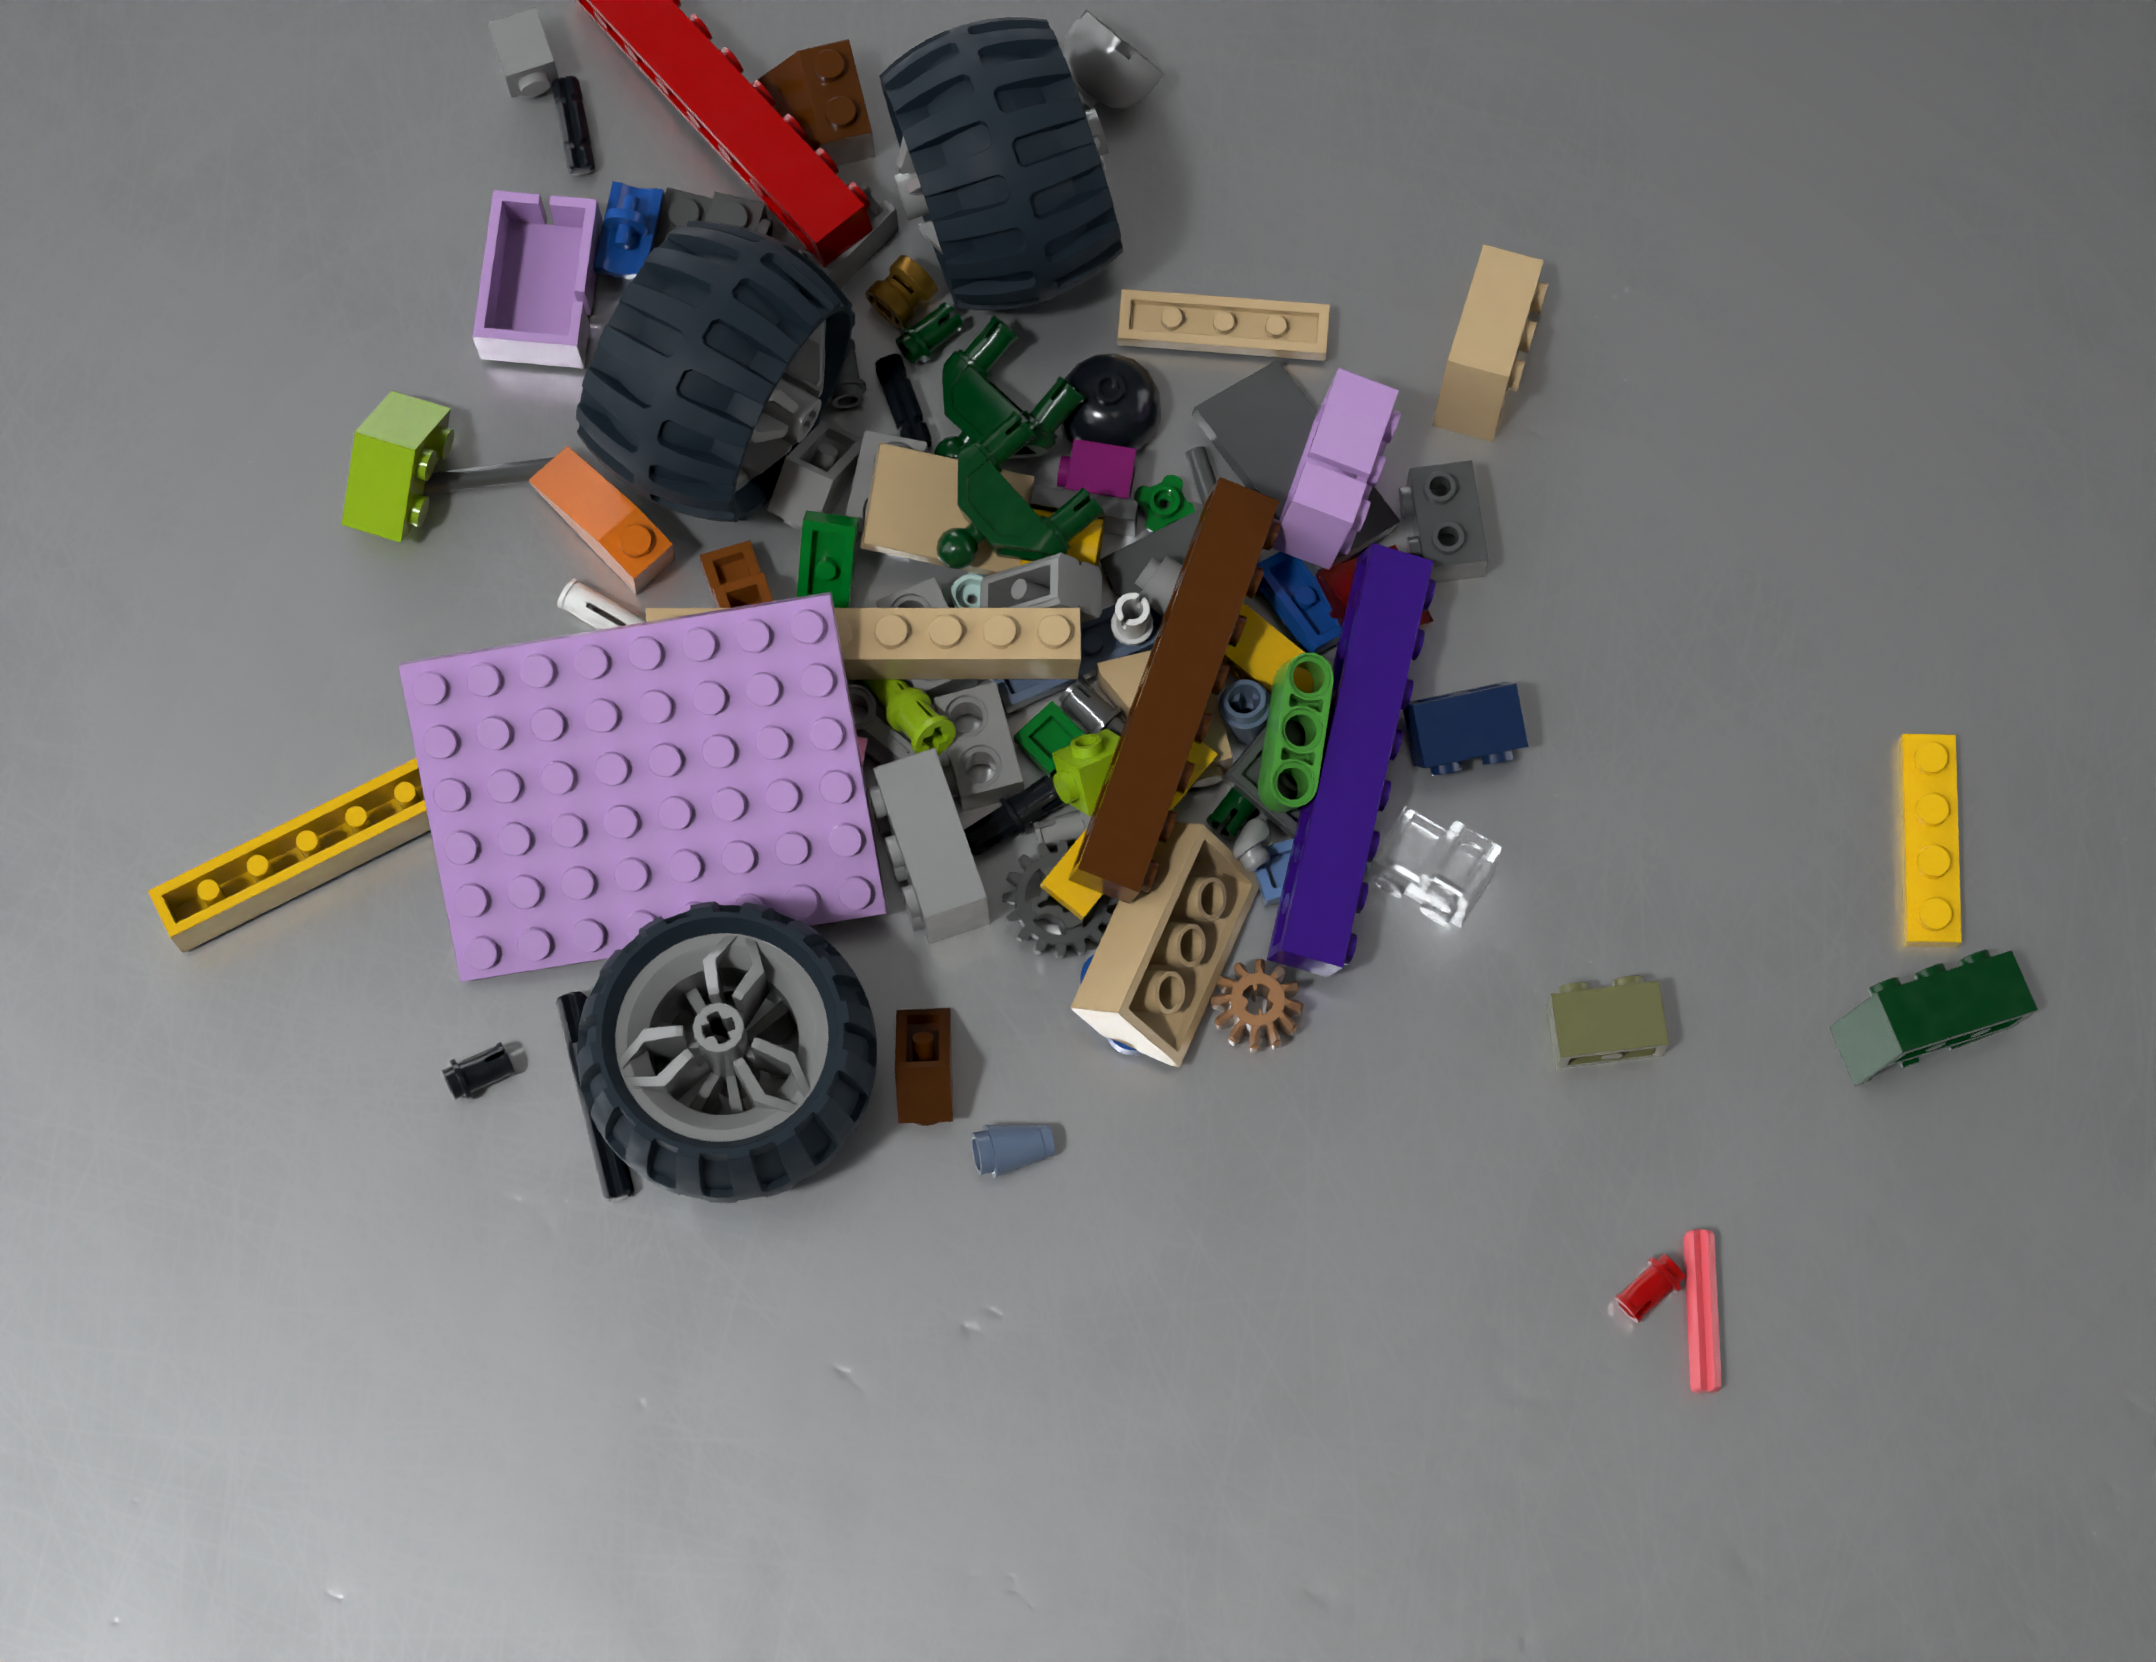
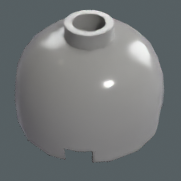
[1062,10,1164,109]

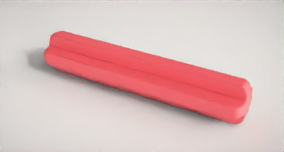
[1683,1229,1722,1394]

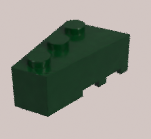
[1829,950,2038,1087]

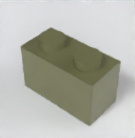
[1546,975,1669,1069]

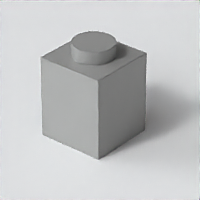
[487,8,559,98]

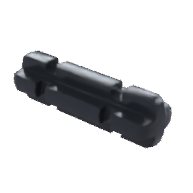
[552,76,595,176]
[875,354,932,448]

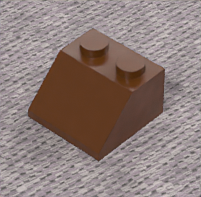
[757,39,875,166]

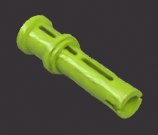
[858,679,956,755]

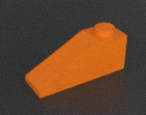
[529,446,675,595]

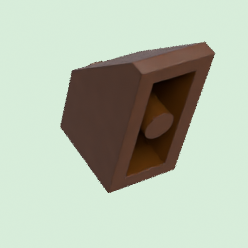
[895,1008,953,1126]

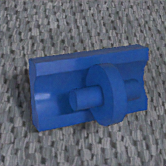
[593,181,665,281]

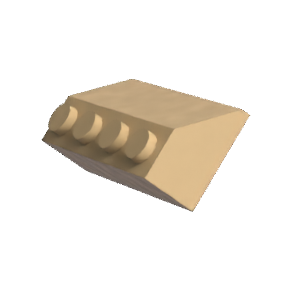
[1070,822,1259,1067]

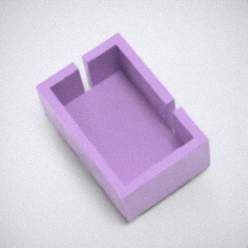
[472,190,603,369]
[1272,368,1401,570]

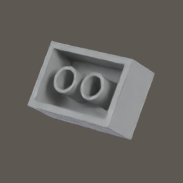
[867,748,990,944]

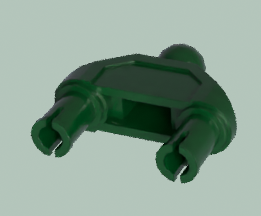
[934,315,1085,460]
[936,411,1105,569]

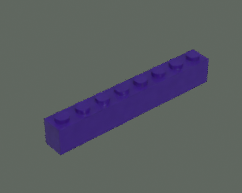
[1266,543,1436,977]

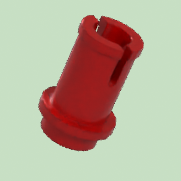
[1614,1253,1686,1323]

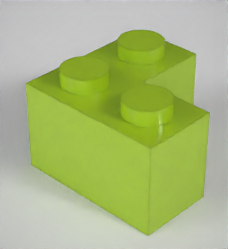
[341,391,454,543]

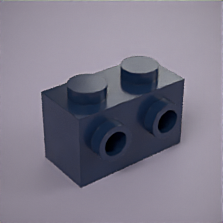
[1403,682,1529,776]

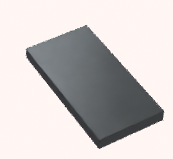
[1192,359,1401,577]

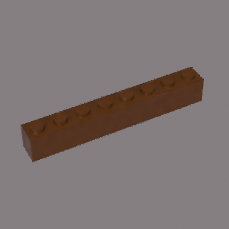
[1068,477,1281,904]

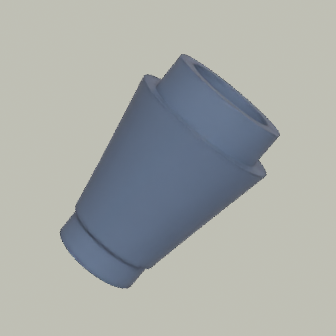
[1219,679,1271,745]
[971,1124,1055,1179]

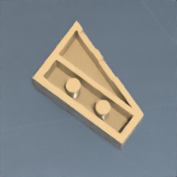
[1432,244,1548,442]

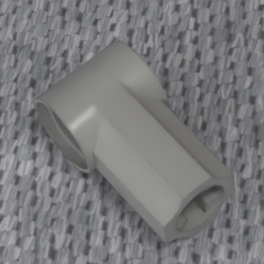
[848,684,915,766]

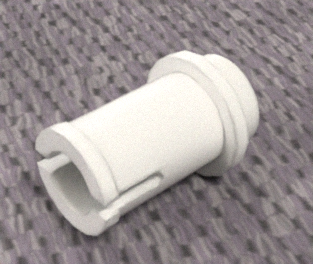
[1111,593,1153,646]

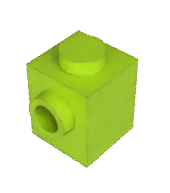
[1052,729,1120,817]

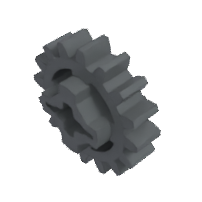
[1002,840,1119,959]

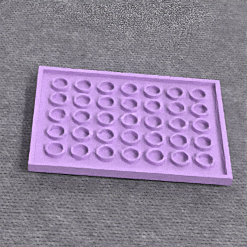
[398,592,888,982]

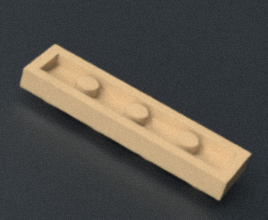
[1117,289,1330,361]

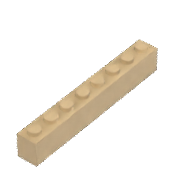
[645,608,1081,680]

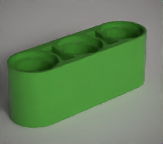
[1258,653,1334,813]

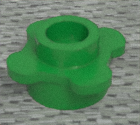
[1134,475,1195,533]

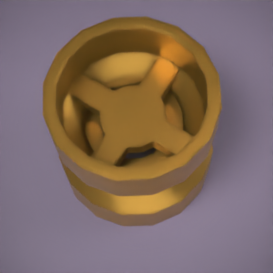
[865,255,938,328]

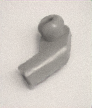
[1232,818,1271,873]

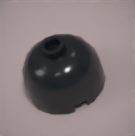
[1059,353,1161,450]

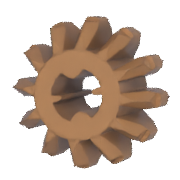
[1211,958,1304,1053]

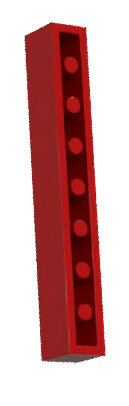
[575,0,873,268]

